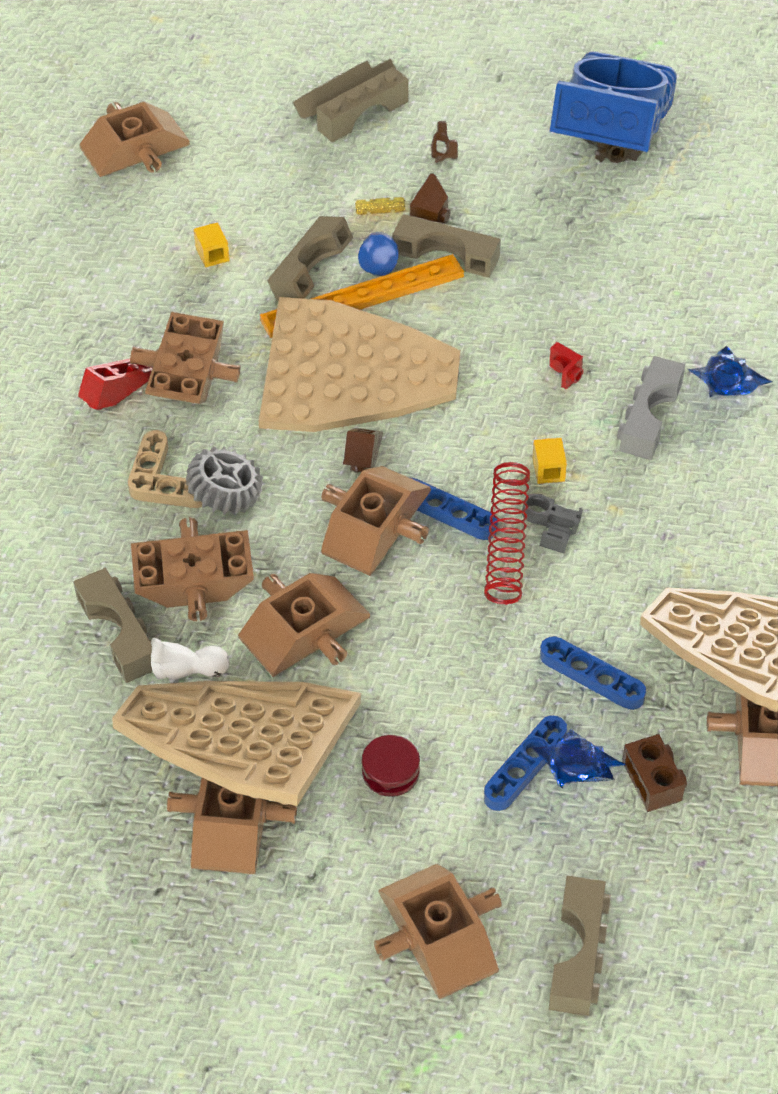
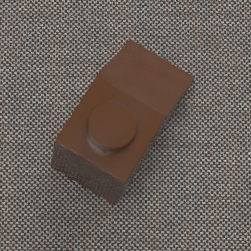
[410,173,451,224]
[343,428,383,472]

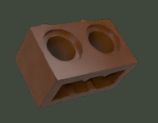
[622,734,687,812]

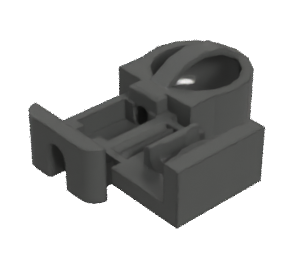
[522,494,583,553]

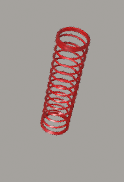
[484,462,530,605]

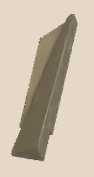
[293,58,396,119]

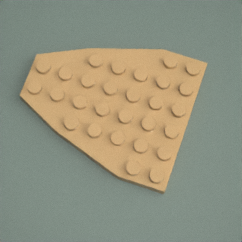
[259,297,460,432]
[640,588,778,712]
[112,681,361,806]

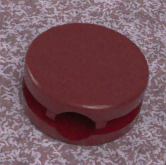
[362,735,420,797]

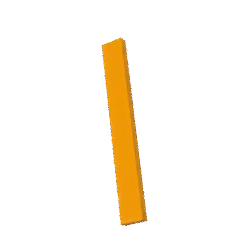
[260,254,464,338]

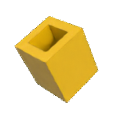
[193,222,230,268]
[532,438,567,484]

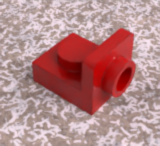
[549,342,584,390]

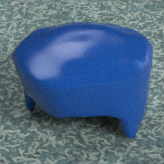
[358,232,399,276]

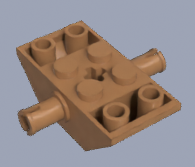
[79,101,190,177]
[130,312,241,404]
[321,466,431,576]
[131,517,254,621]
[238,573,370,677]
[707,691,778,786]
[167,778,297,874]
[374,864,502,1000]

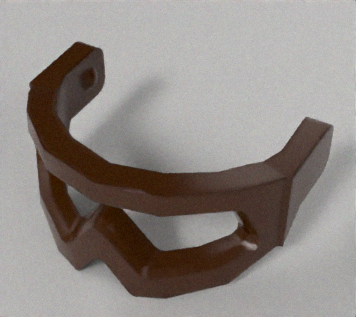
[431,121,458,163]

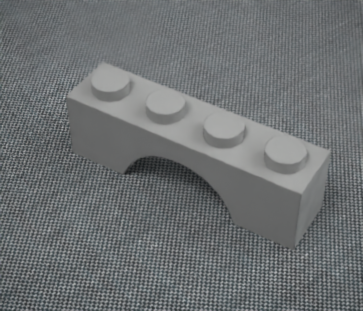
[617,356,685,460]

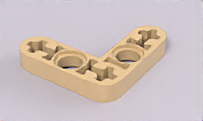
[128,430,202,508]

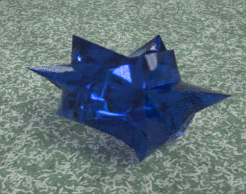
[688,345,773,398]
[531,729,627,788]

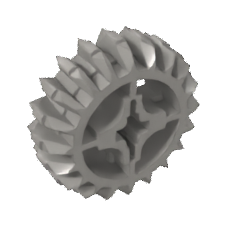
[186,446,263,515]

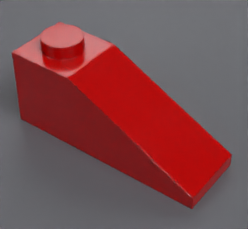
[78,358,153,410]

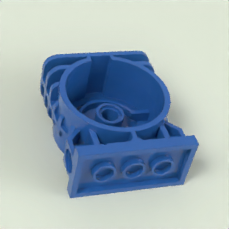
[549,51,677,152]

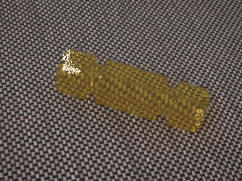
[355,197,405,215]

